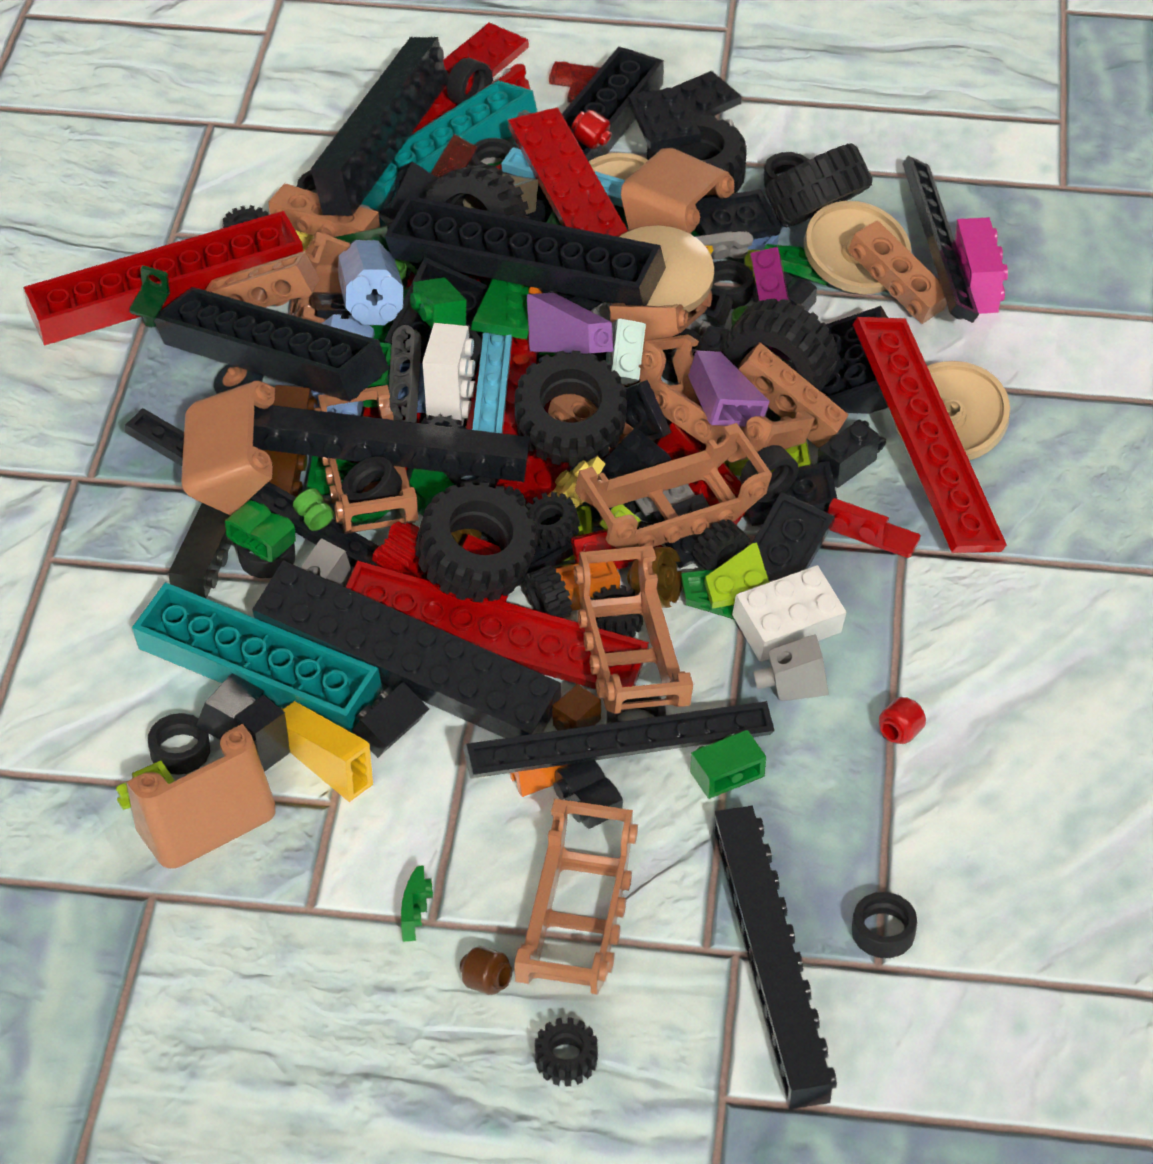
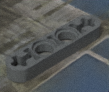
[389,325,422,423]

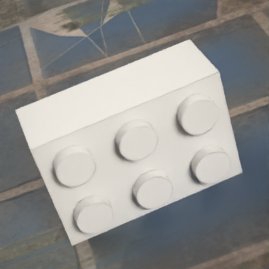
[423,323,476,426]
[732,565,847,662]

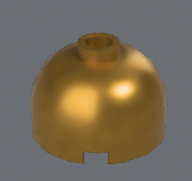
[627,547,682,608]

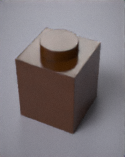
[552,683,601,731]

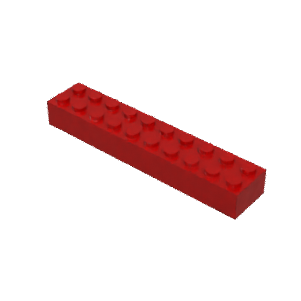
[23,211,303,346]

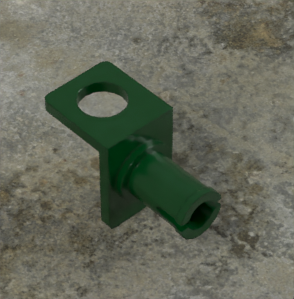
[130,265,170,327]

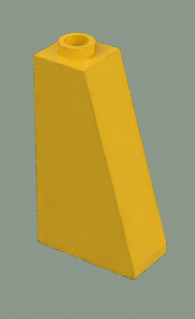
[282,701,373,802]

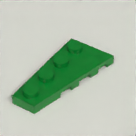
[471,279,529,339]

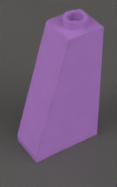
[527,293,613,353]
[688,350,770,426]

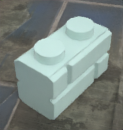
[606,319,646,386]

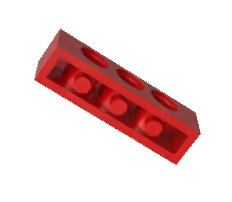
[657,423,745,525]

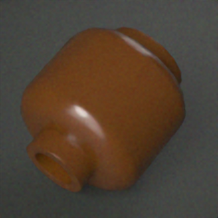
[460,946,513,995]

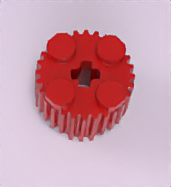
[372,521,428,580]

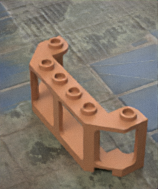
[639,335,815,462]
[314,385,418,534]
[575,423,772,549]
[574,545,693,714]
[515,799,638,995]

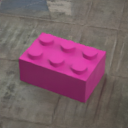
[954,217,1008,314]

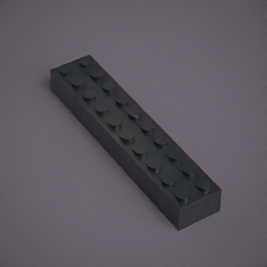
[311,37,449,216]
[511,46,664,223]
[385,196,666,306]
[154,287,389,402]
[252,560,561,738]

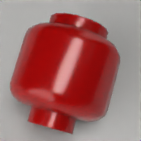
[571,110,612,149]
[879,697,926,744]

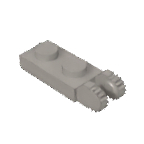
[696,231,754,260]

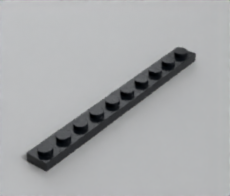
[902,155,979,323]
[125,408,380,567]
[463,701,775,779]

